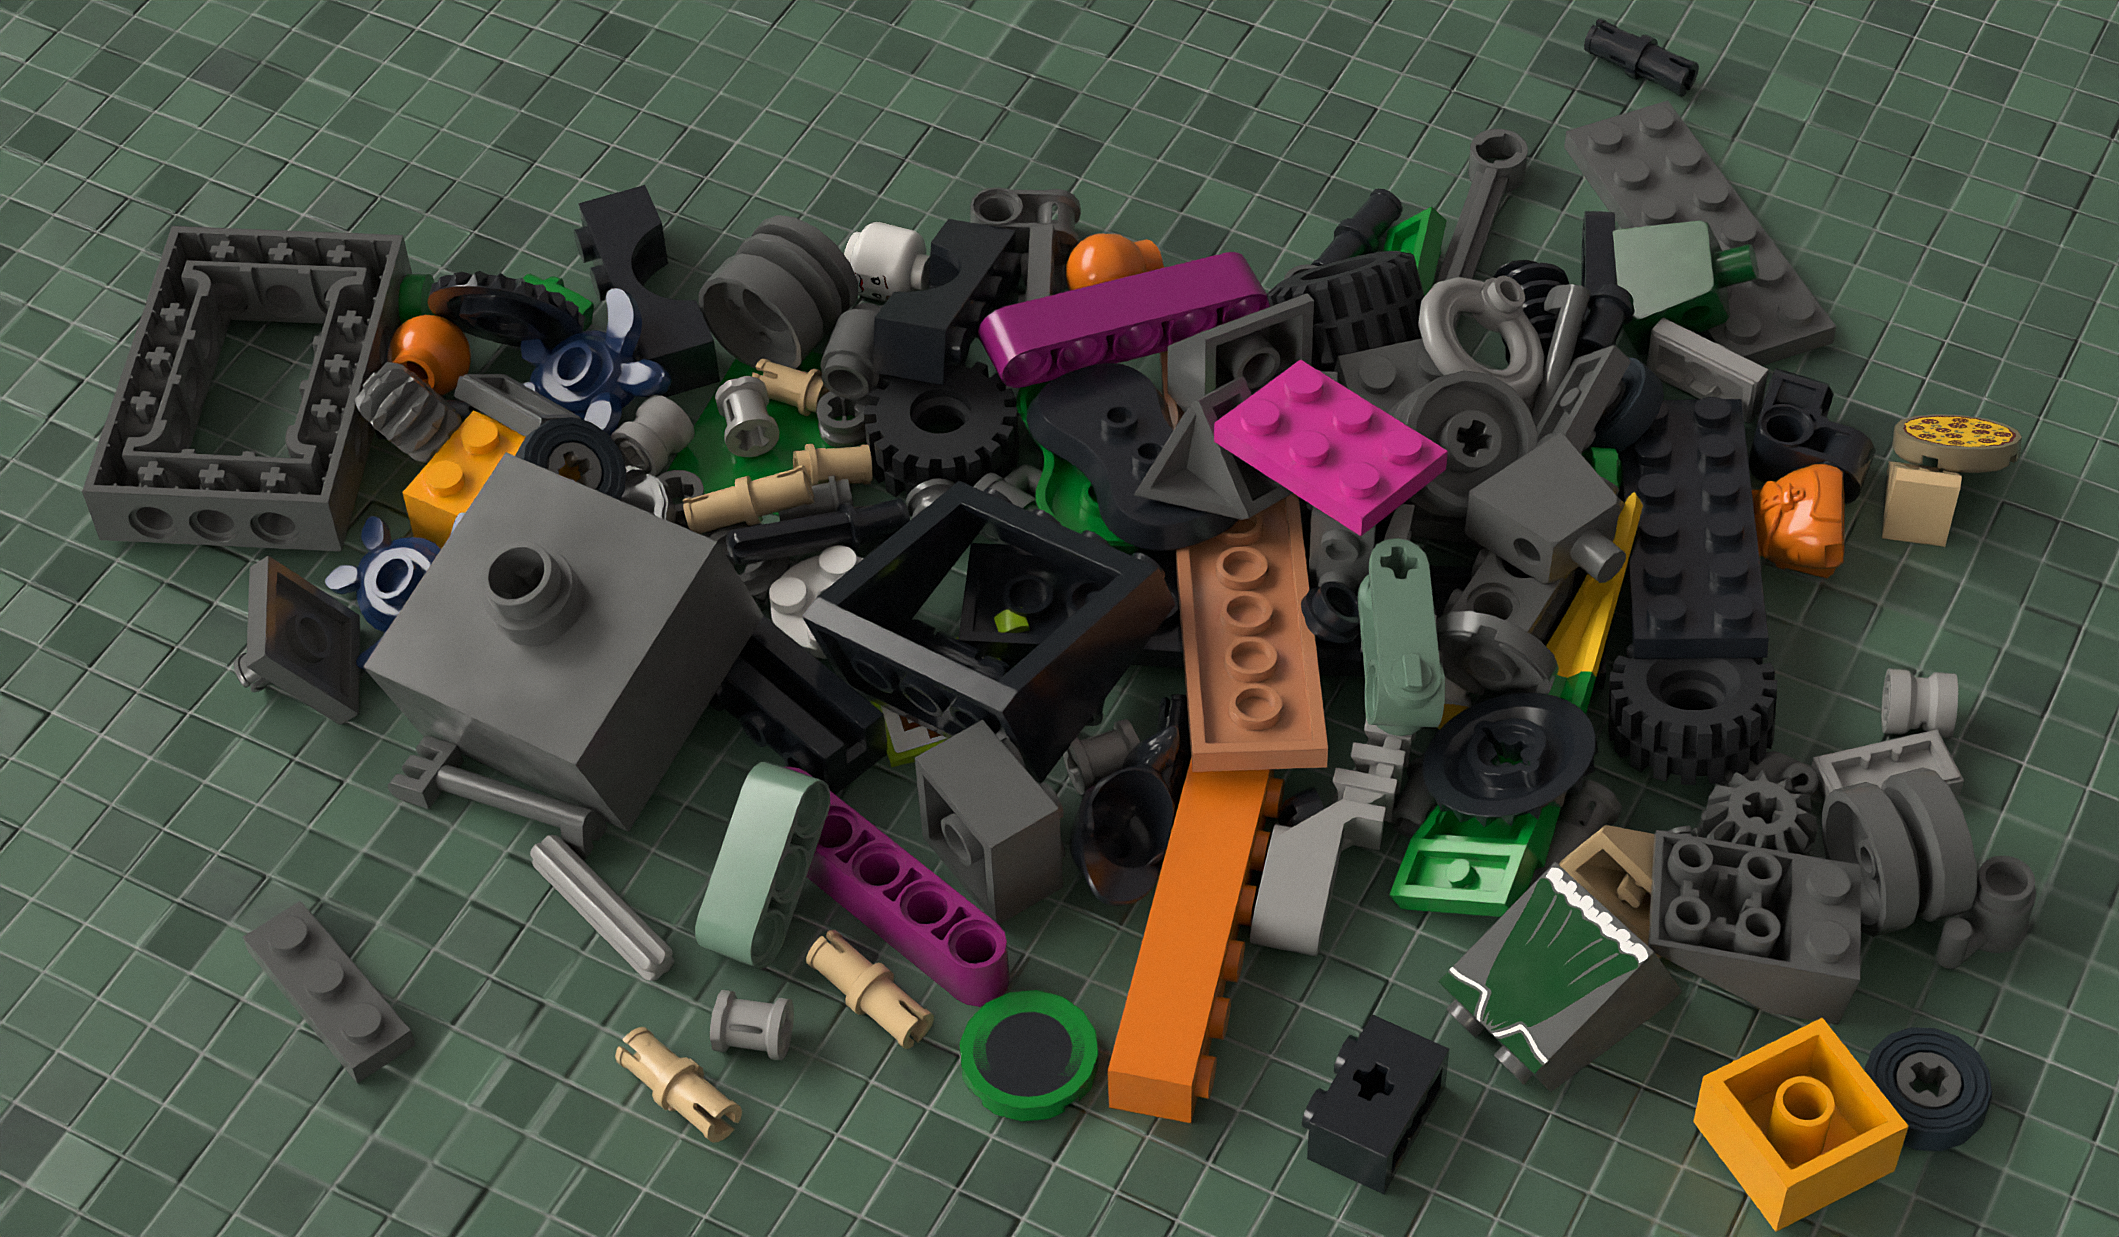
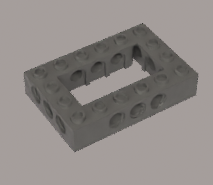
[82,226,412,551]

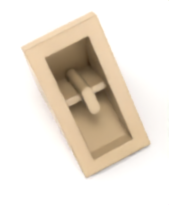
[1882,461,1962,547]
[1559,825,1662,959]

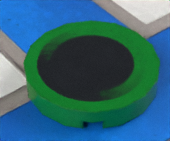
[960,990,1099,1122]

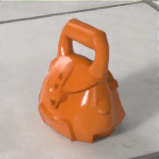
[1752,464,1845,578]

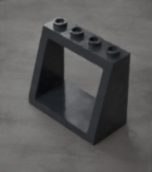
[802,481,1175,783]

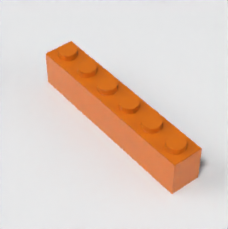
[1108,758,1285,1123]

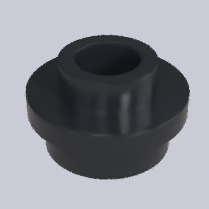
[1301,582,1361,644]

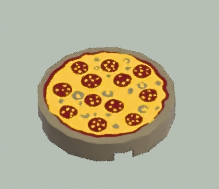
[1893,414,2022,473]

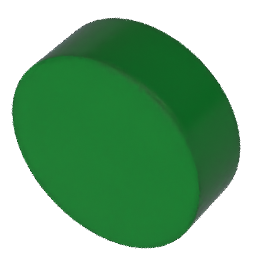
[398,274,435,325]

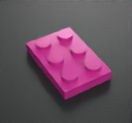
[1214,359,1448,536]

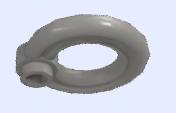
[1418,276,1545,400]

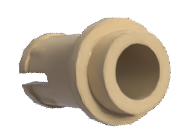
[752,358,830,416]
[793,444,872,486]

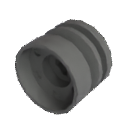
[698,215,858,369]

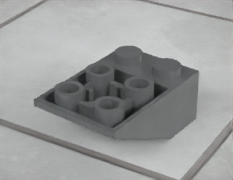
[1648,830,1861,1025]

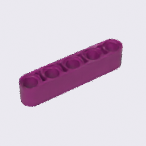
[978,252,1270,388]
[785,766,1009,1007]

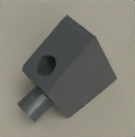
[1465,433,1626,584]

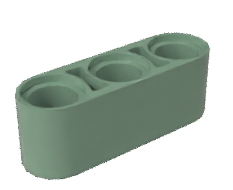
[695,761,830,969]

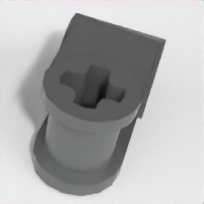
[970,187,1081,265]

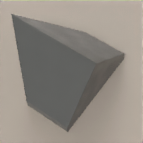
[1134,377,1293,520]

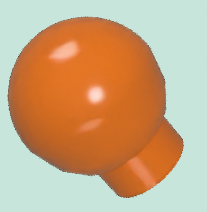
[1066,233,1164,291]
[387,315,471,395]

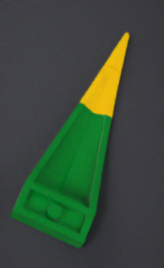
[1389,492,1643,917]

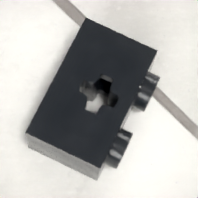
[1302,1015,1450,1194]

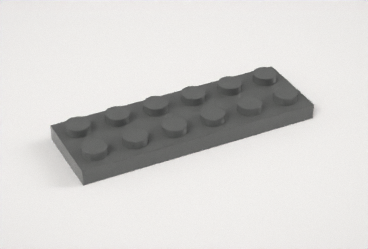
[1564,100,1836,366]

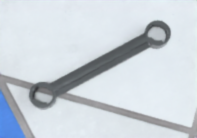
[1418,129,1528,339]

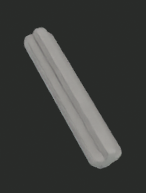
[530,835,674,981]

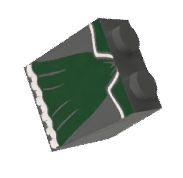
[1438,862,1682,1092]

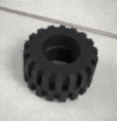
[1267,251,1425,369]

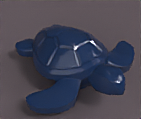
[521,288,672,436]
[325,512,465,674]

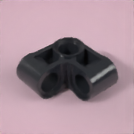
[1748,368,1876,504]

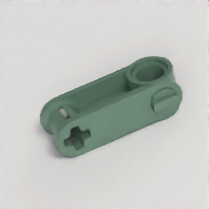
[1358,538,1445,736]

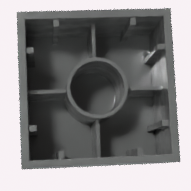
[363,452,764,832]

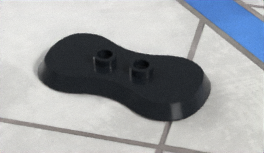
[1026,363,1239,551]

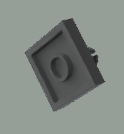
[234,555,360,725]

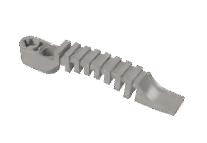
[1250,504,1437,957]

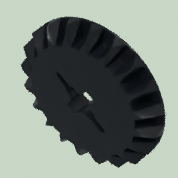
[428,271,585,349]
[1423,692,1599,828]

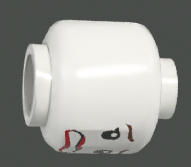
[844,222,930,302]

